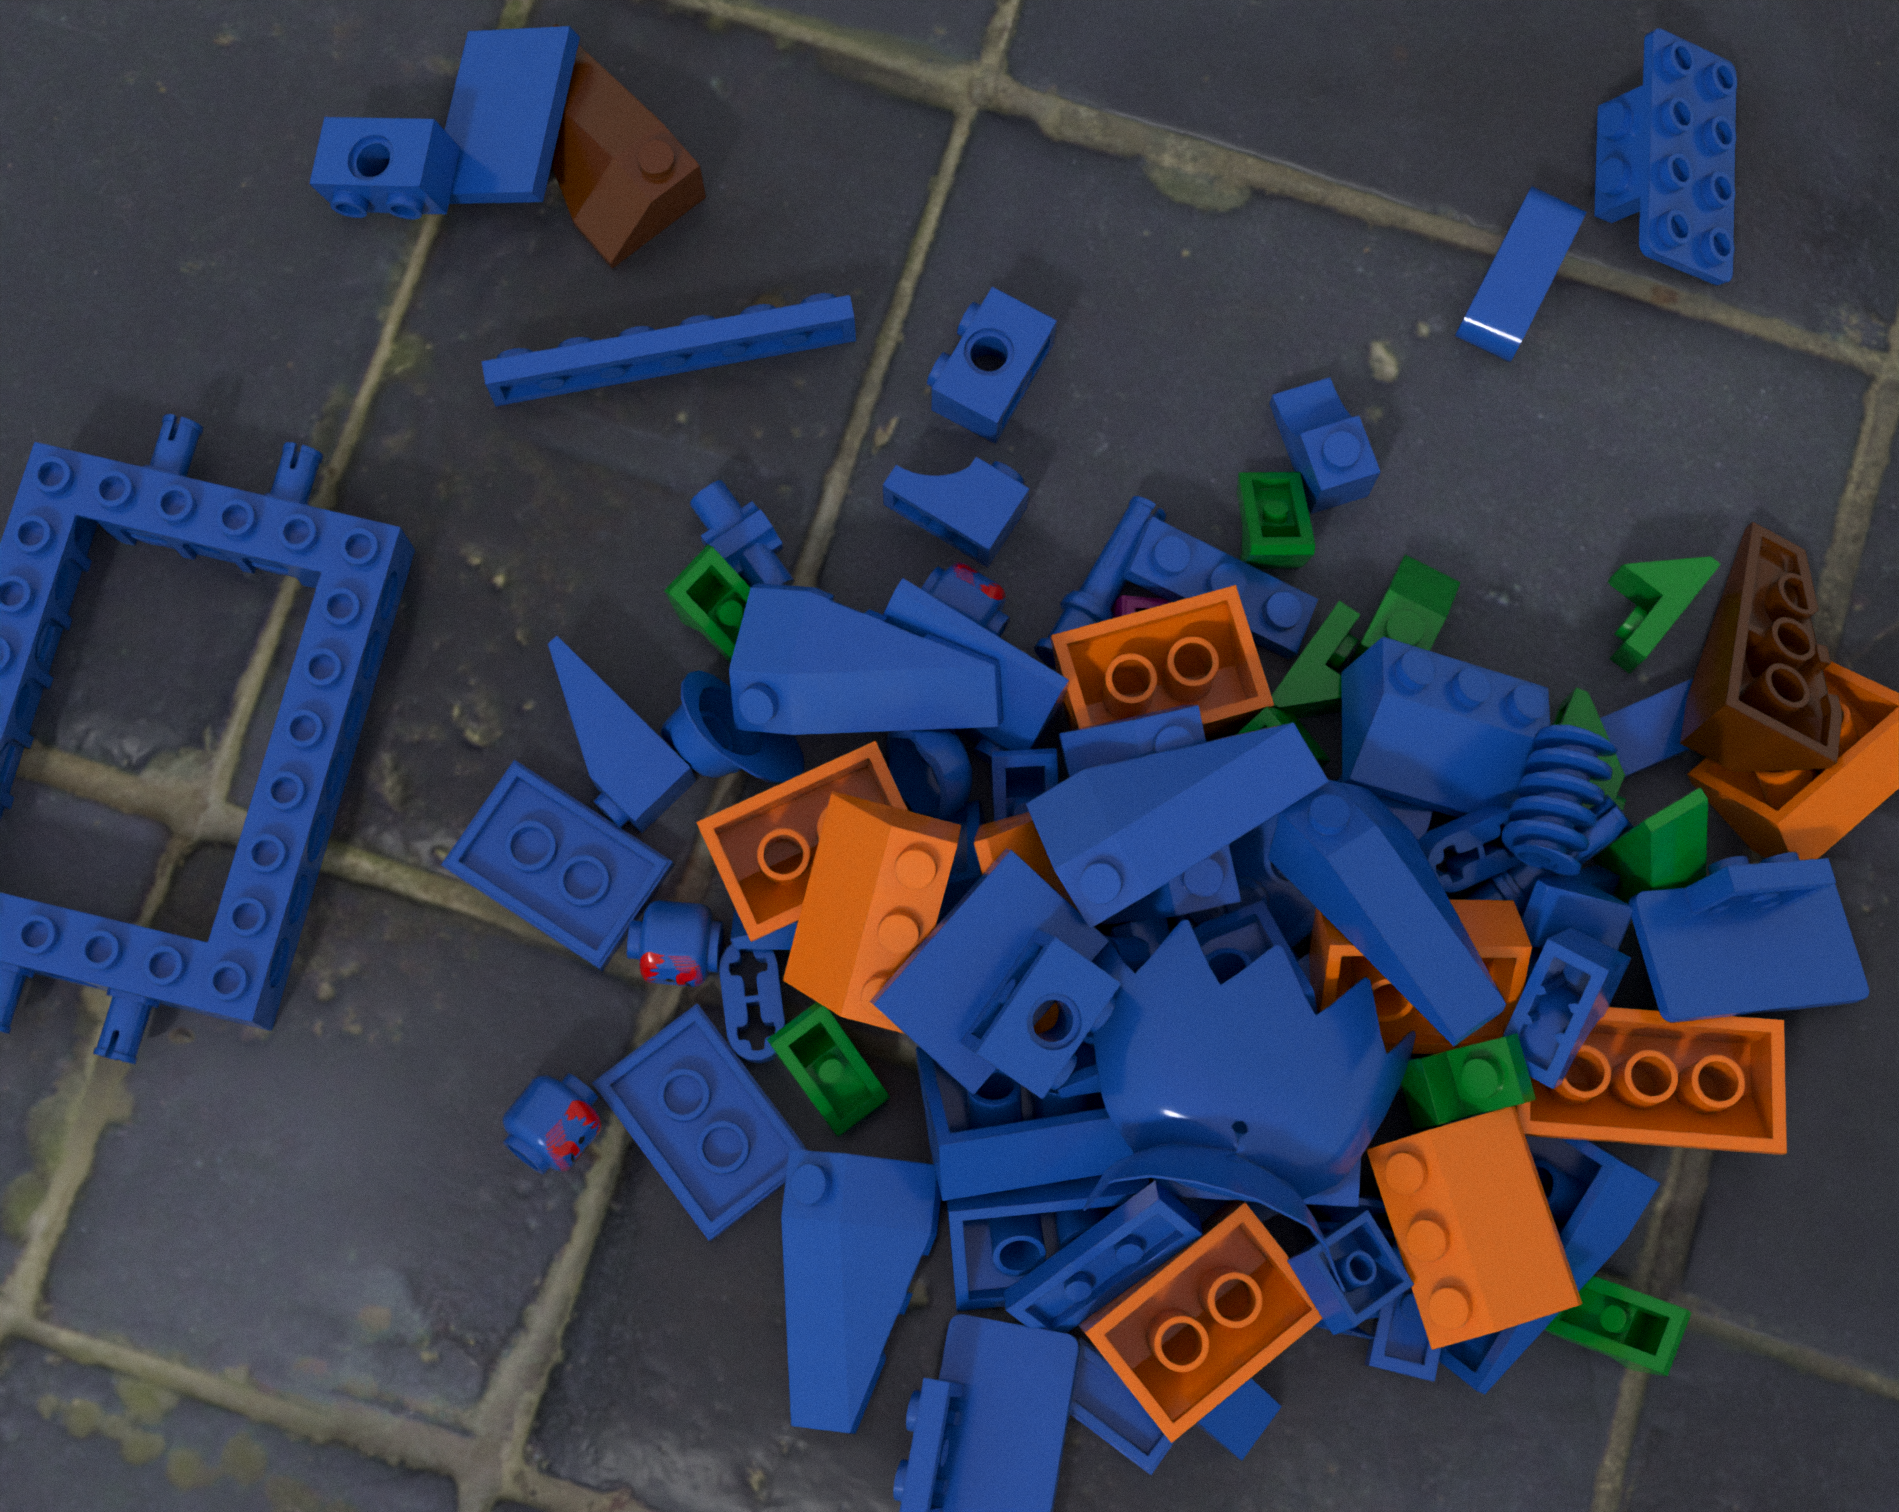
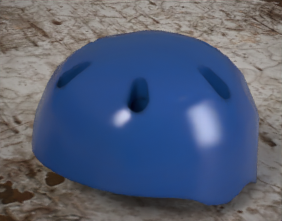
[886,729,973,820]

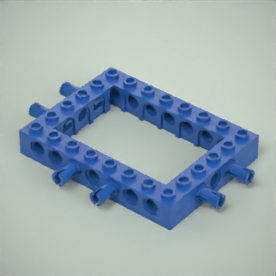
[0,414,415,1065]

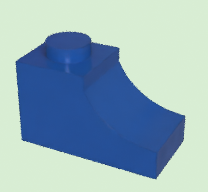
[1269,377,1381,514]
[883,457,1030,568]
[1502,927,1631,1089]

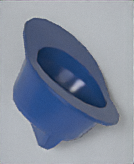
[661,670,804,784]

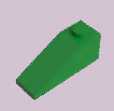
[1592,787,1708,904]

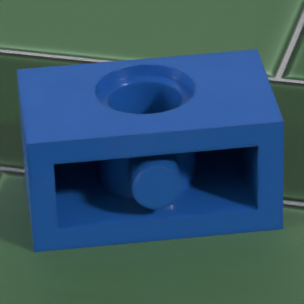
[309,117,461,220]
[927,287,1057,444]
[960,929,1121,1099]

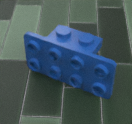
[1594,28,1737,286]
[1628,852,1869,1023]
[893,1314,1081,1512]

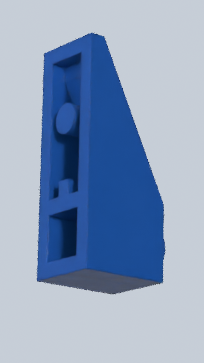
[548,636,696,834]

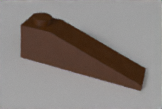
[551,24,706,269]
[1680,522,1842,772]

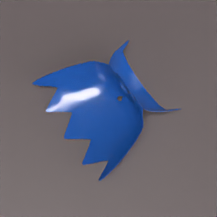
[1083,920,1416,1292]

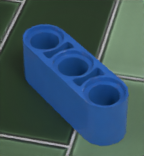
[1455,186,1587,363]

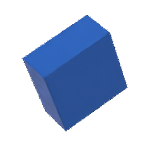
[1287,1210,1414,1335]

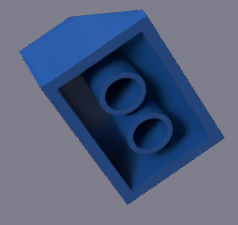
[883,578,1069,765]
[1341,637,1550,830]
[1059,705,1241,925]
[916,1029,1134,1201]
[946,1175,1150,1311]

